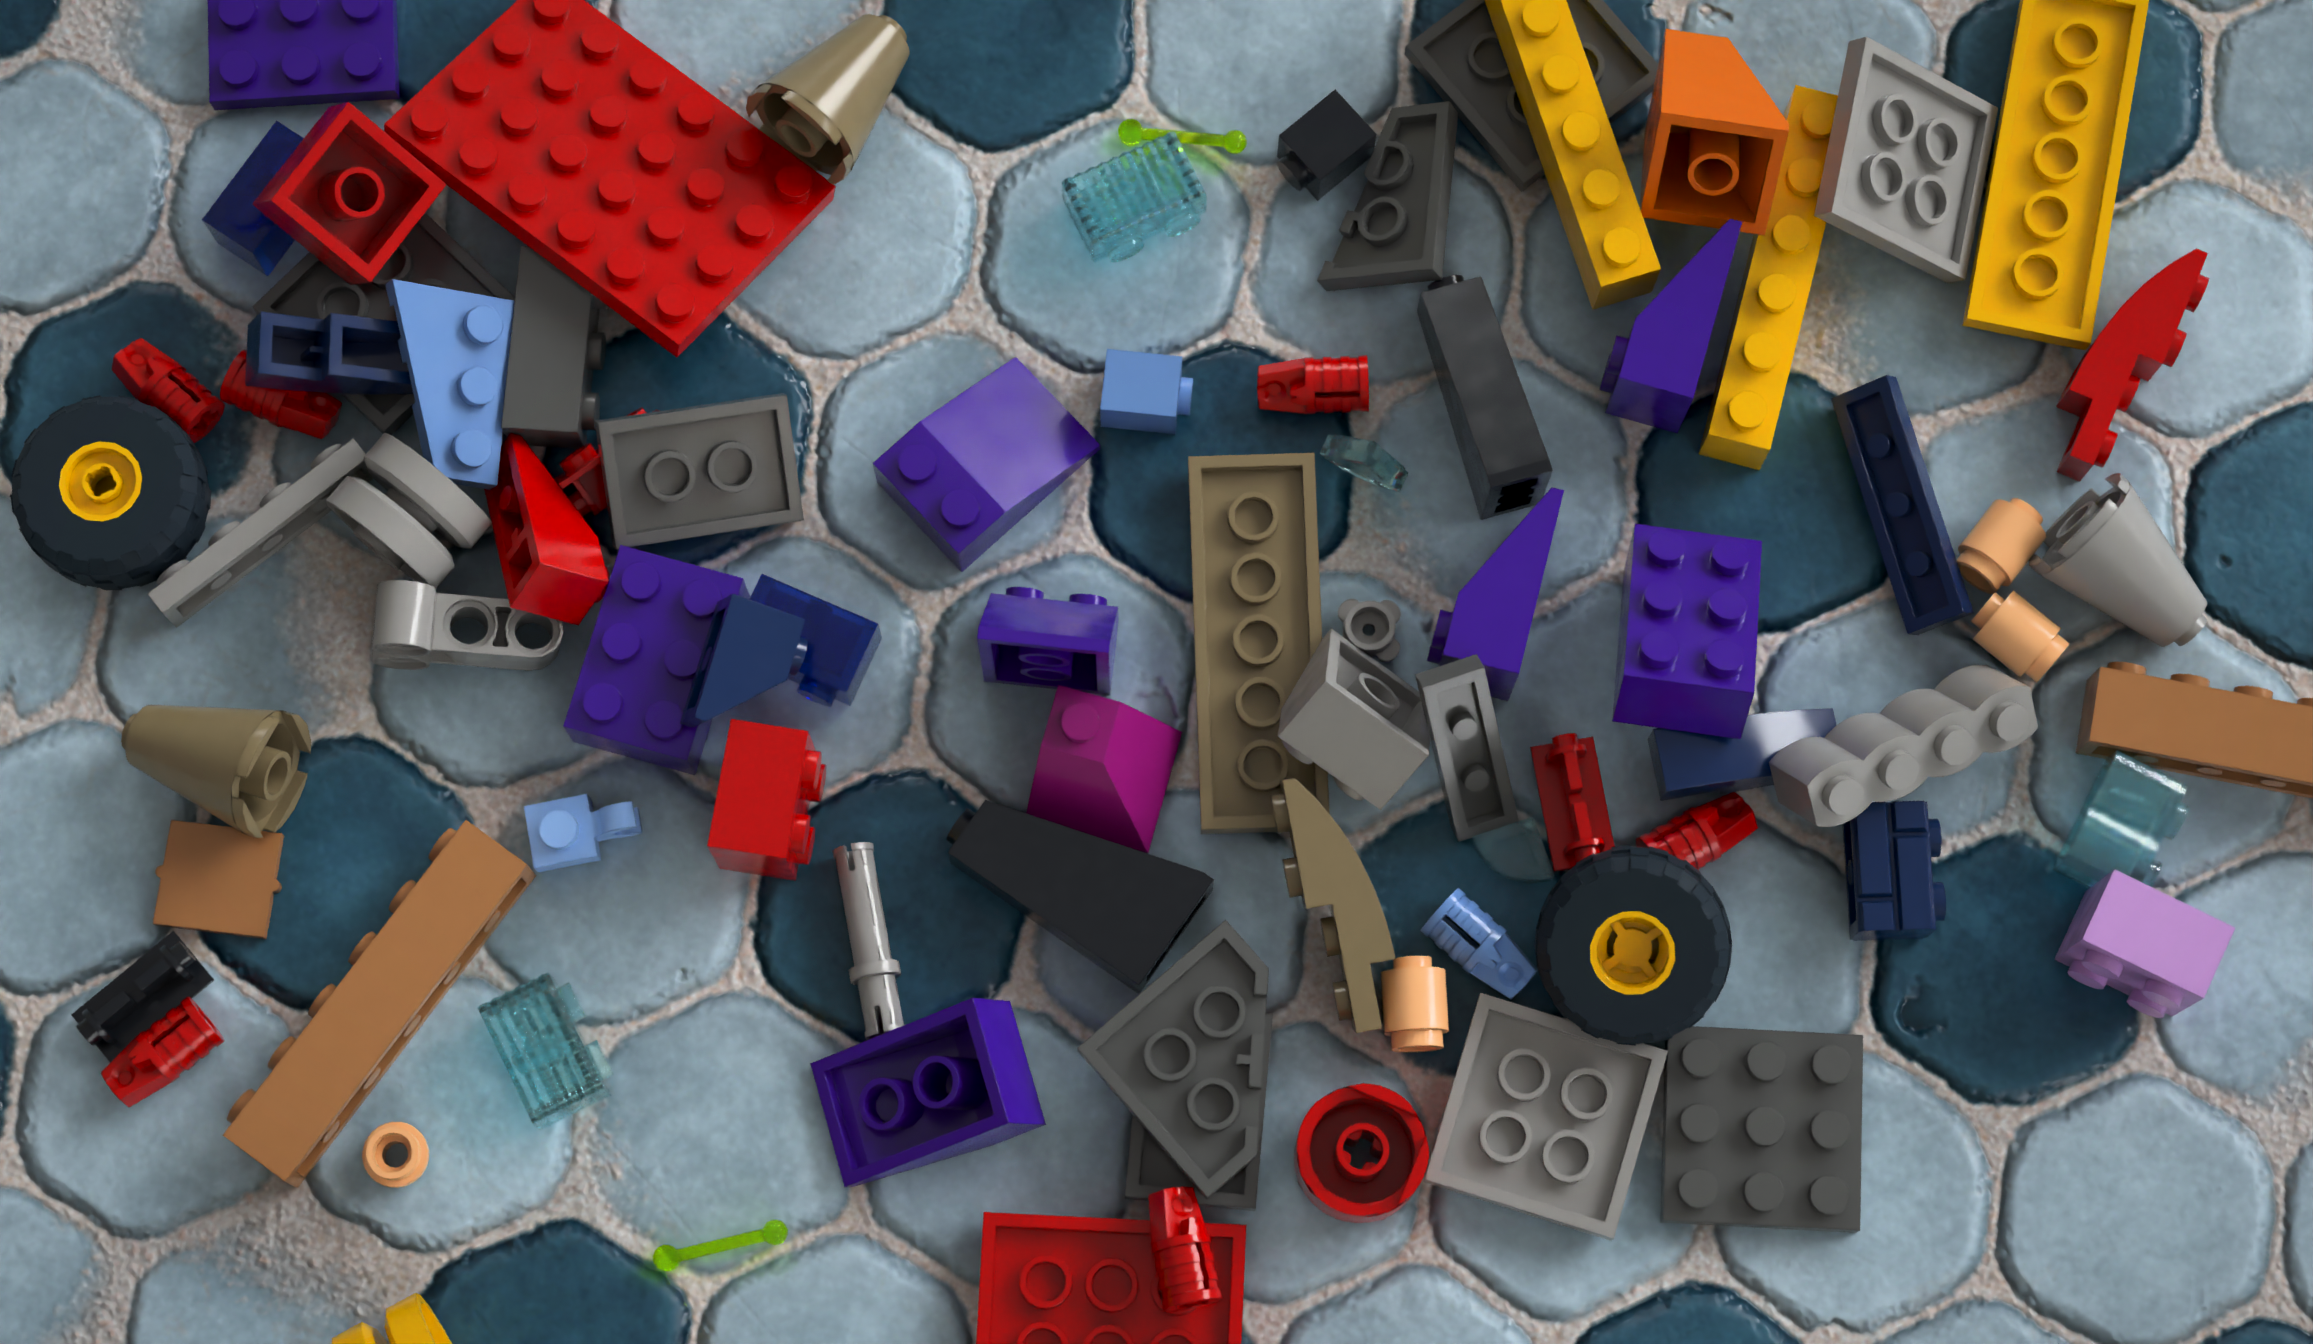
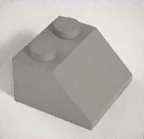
[1278,628,1430,810]

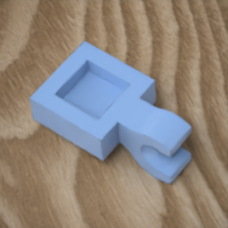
[524,794,642,872]

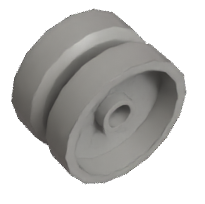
[326,433,492,589]

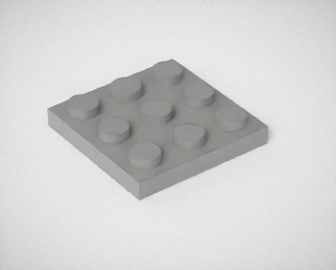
[1814,37,1998,284]
[1423,993,1668,1241]

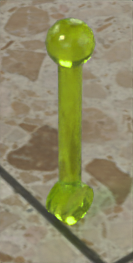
[1118,119,1247,154]
[653,1219,788,1272]

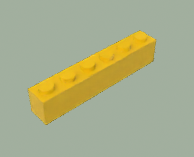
[1484,0,1661,310]
[1699,85,1838,470]

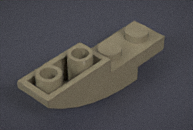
[1270,778,1396,1033]

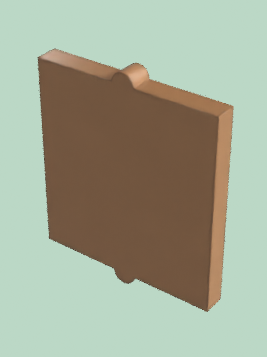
[153,820,284,939]

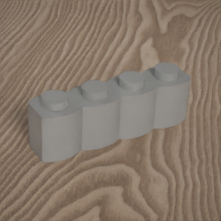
[1769,665,2038,827]

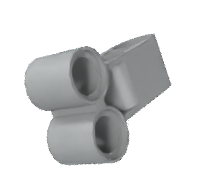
[372,580,563,671]

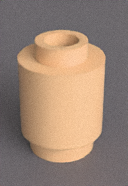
[1957,498,2046,594]
[1971,590,2070,683]
[1381,956,1449,1053]

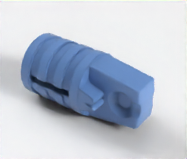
[1420,888,1538,999]

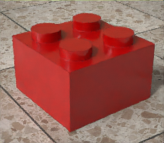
[252,102,447,285]
[707,719,826,881]

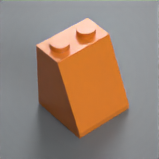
[1640,29,1789,236]

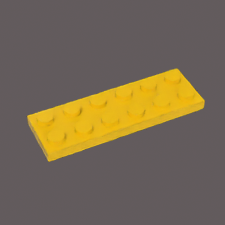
[1962,0,2149,351]

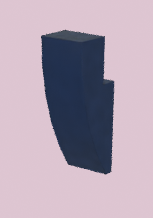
[245,311,413,394]
[1647,708,1836,801]

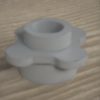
[1338,599,1401,662]

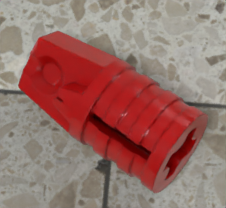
[112,338,225,443]
[220,350,342,439]
[1257,355,1369,414]
[1635,792,1758,870]
[101,996,225,1107]
[1148,1186,1222,1311]

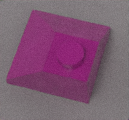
[1026,685,1182,854]

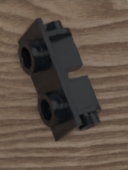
[71,931,214,1062]

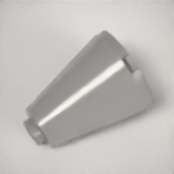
[2029,473,2207,647]

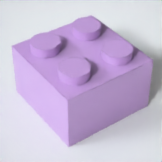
[2055,869,2235,1018]

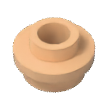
[362,1122,429,1188]

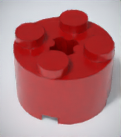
[1294,1083,1429,1223]

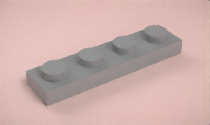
[148,438,374,628]

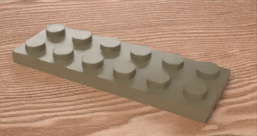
[1188,453,1330,834]

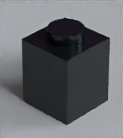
[1277,89,1377,201]

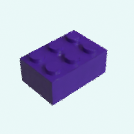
[1612,524,1762,739]
[563,545,750,775]

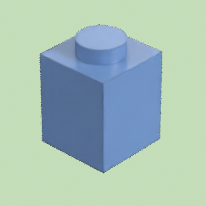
[1100,349,1193,434]

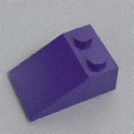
[1599,218,1742,433]
[873,357,1101,572]
[1427,487,1564,701]
[977,587,1119,695]
[810,998,1046,1187]

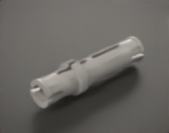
[832,842,905,1040]

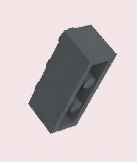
[501,246,610,449]

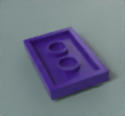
[207,0,400,110]

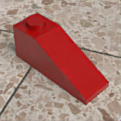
[484,433,609,626]

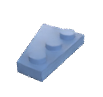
[385,279,515,490]

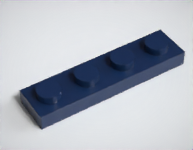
[1831,375,1974,635]

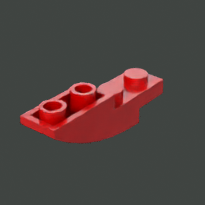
[2056,248,2209,482]

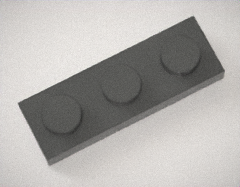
[1415,654,1519,842]

